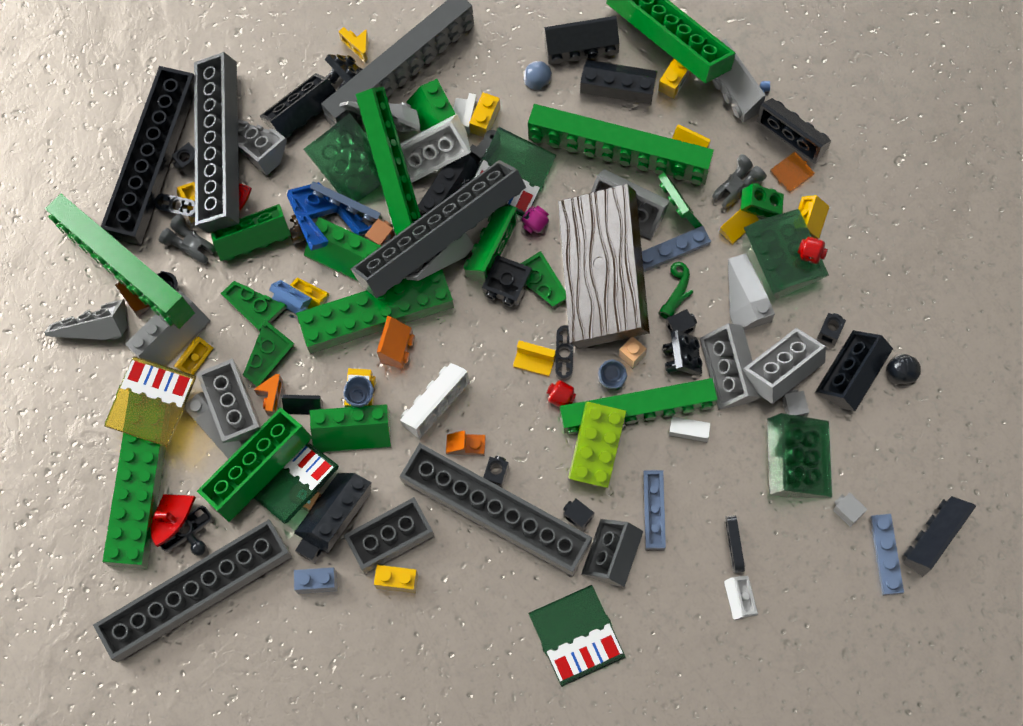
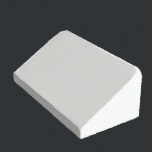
[669,416,710,442]
[724,576,758,620]

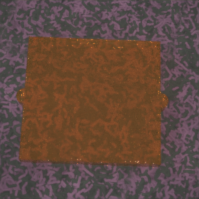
[770,152,815,193]

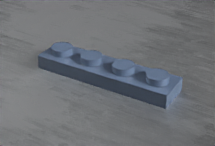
[310,181,381,222]
[642,226,711,272]
[643,470,666,550]
[870,514,904,596]

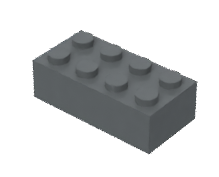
[344,497,434,574]

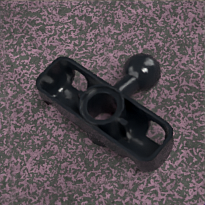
[160,505,213,556]

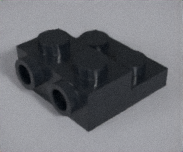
[482,255,532,307]

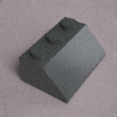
[581,519,643,587]

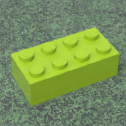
[568,401,626,488]

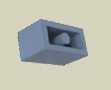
[294,567,338,594]

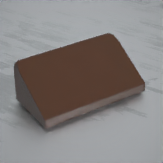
[115,282,151,317]

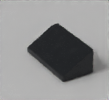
[282,395,323,415]

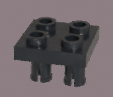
[325,54,363,90]
[663,330,703,375]

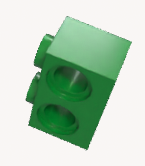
[741,183,784,220]

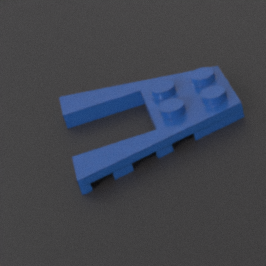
[287,182,372,251]

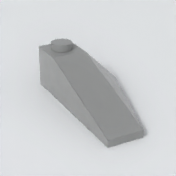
[340,101,420,133]
[238,119,287,175]
[405,233,474,281]
[728,253,775,331]
[44,299,127,340]
[183,392,245,459]

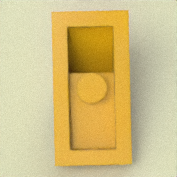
[338,27,369,62]

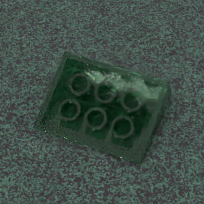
[303,113,381,202]
[744,209,829,299]
[767,413,832,498]

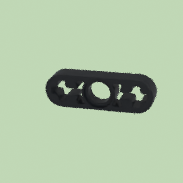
[155,193,195,217]
[555,325,573,381]
[725,515,745,573]

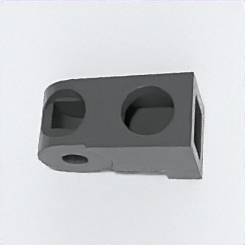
[468,130,500,165]

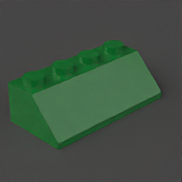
[406,79,469,141]
[211,204,291,261]
[463,206,518,284]
[304,217,381,281]
[310,404,391,453]

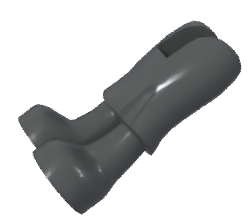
[712,154,767,209]
[159,214,216,264]

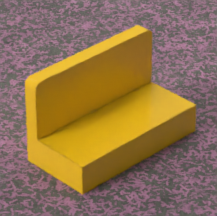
[792,195,829,238]
[513,340,556,377]

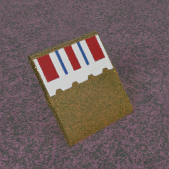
[104,356,196,447]

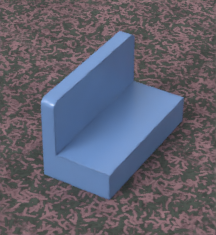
[269,280,312,315]

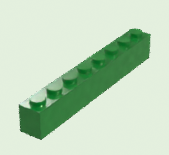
[355,86,421,235]
[560,378,717,434]

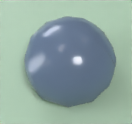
[523,61,552,90]
[598,359,627,389]
[343,376,374,408]

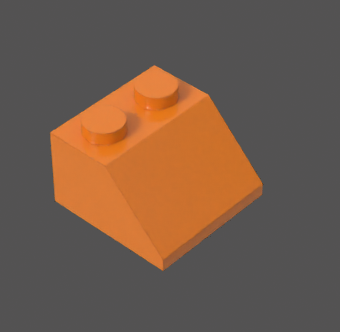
[377,316,415,369]

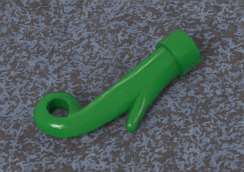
[658,262,693,320]

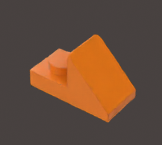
[254,374,283,416]
[446,431,486,456]

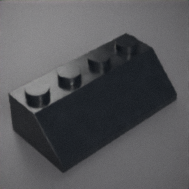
[544,16,620,64]
[580,60,658,104]
[260,73,336,138]
[757,98,831,164]
[418,155,480,217]
[815,330,893,411]
[294,473,372,553]
[903,496,976,577]

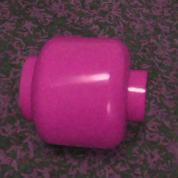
[521,205,549,234]

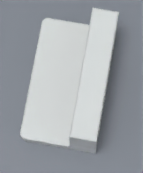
[453,93,477,135]

